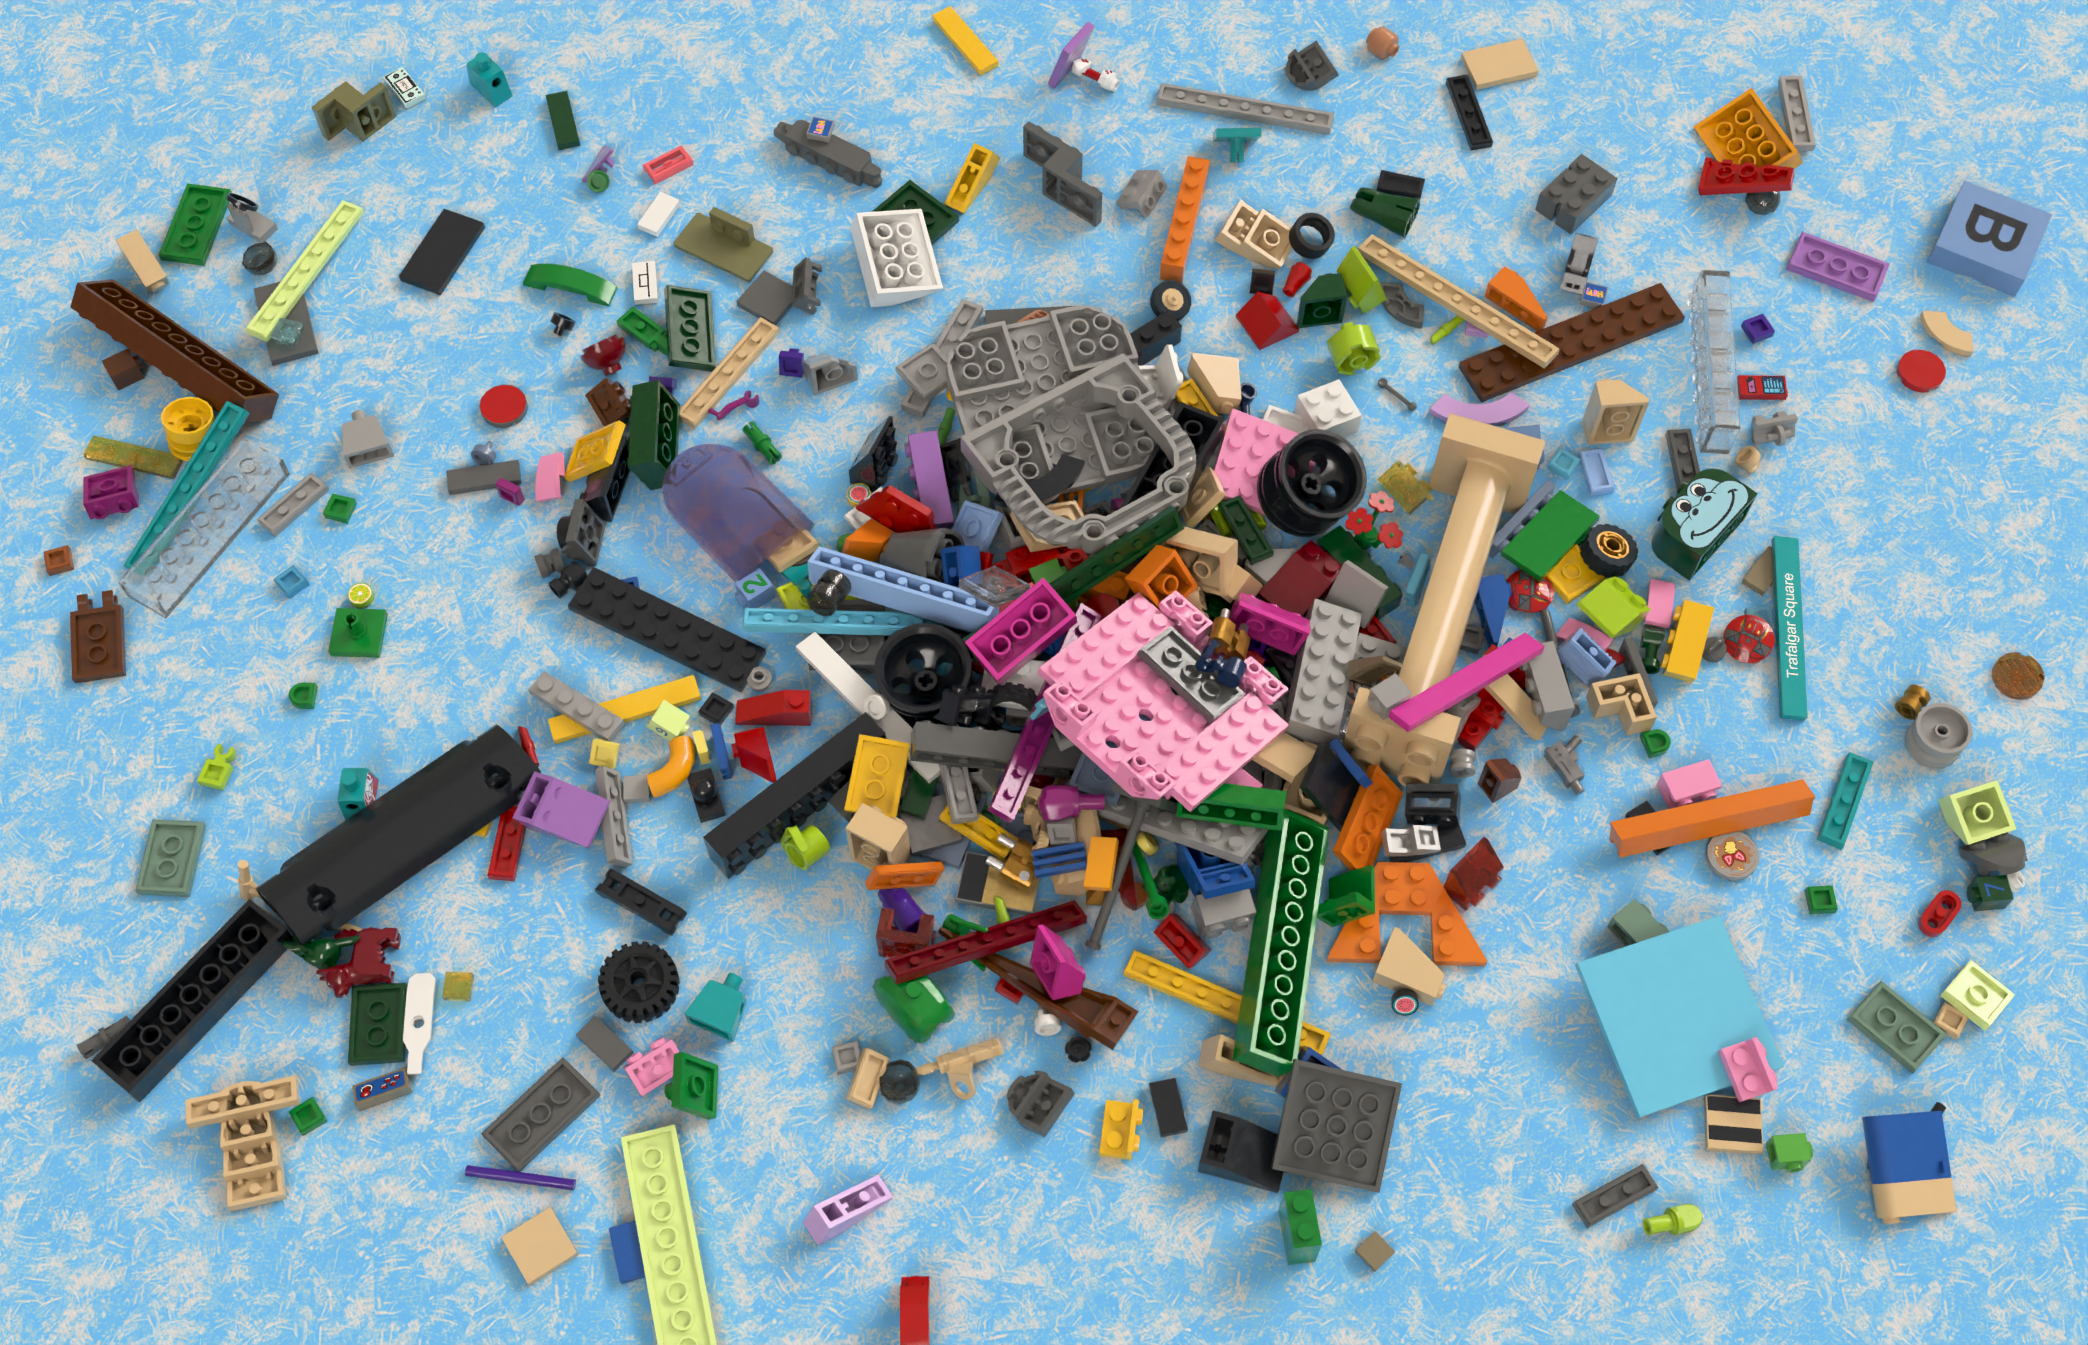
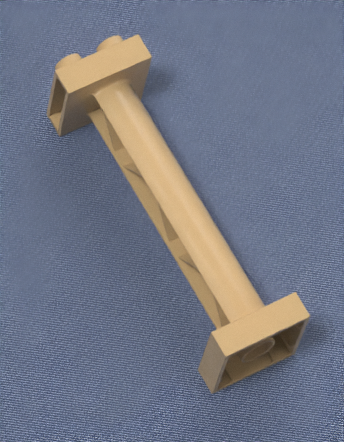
[1343,413,1545,787]

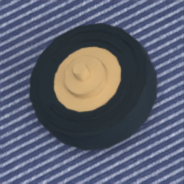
[1150,280,1191,321]

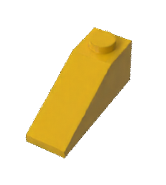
[944,143,1000,214]

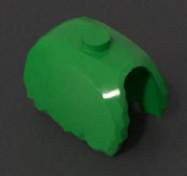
[872,975,955,1043]

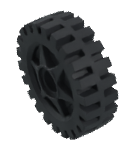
[598,941,680,1023]

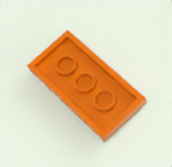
[1332,765,1403,871]

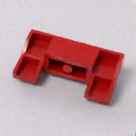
[988,545,1089,602]
[1457,644,1526,752]

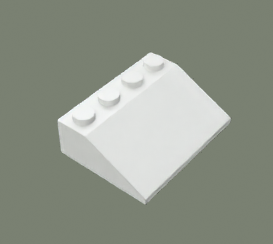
[850,209,943,307]

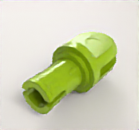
[1642,1204,1703,1236]

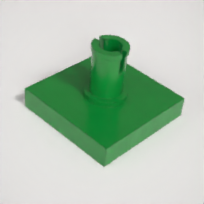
[328,608,388,658]
[664,1052,718,1120]

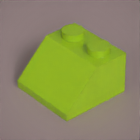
[1336,246,1387,314]
[1576,576,1651,639]

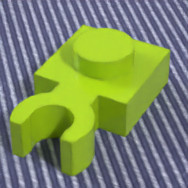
[197,744,236,791]

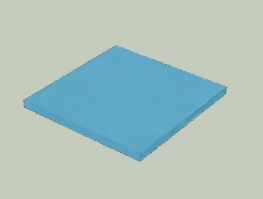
[1575,915,1784,1118]

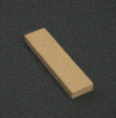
[1483,655,1548,740]

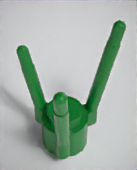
[942,914,988,971]

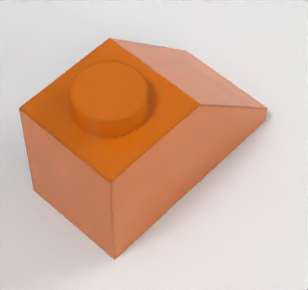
[842,518,894,562]

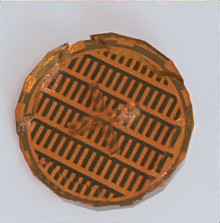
[1992,652,2045,700]

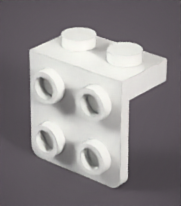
[1139,345,1183,409]

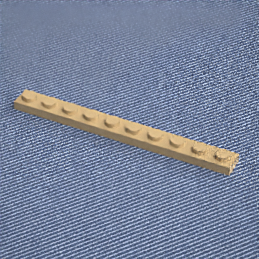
[1358,235,1559,369]

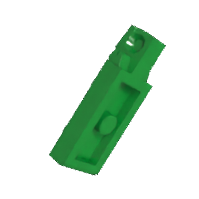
[616,307,668,356]

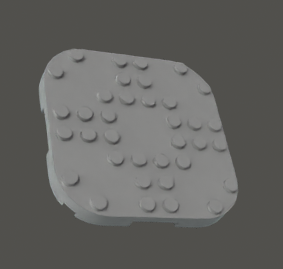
[946,305,1157,495]

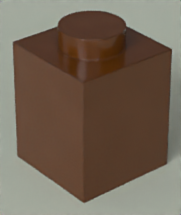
[102,348,144,391]

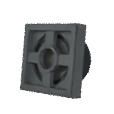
[556,499,606,566]

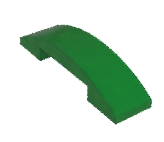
[523,264,617,306]

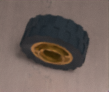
[1580,524,1638,578]

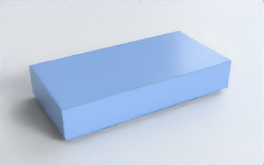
[1578,448,1615,496]

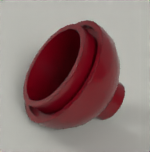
[580,334,626,376]

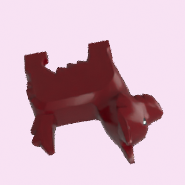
[316,927,401,998]

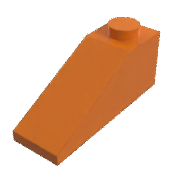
[1484,266,1548,331]

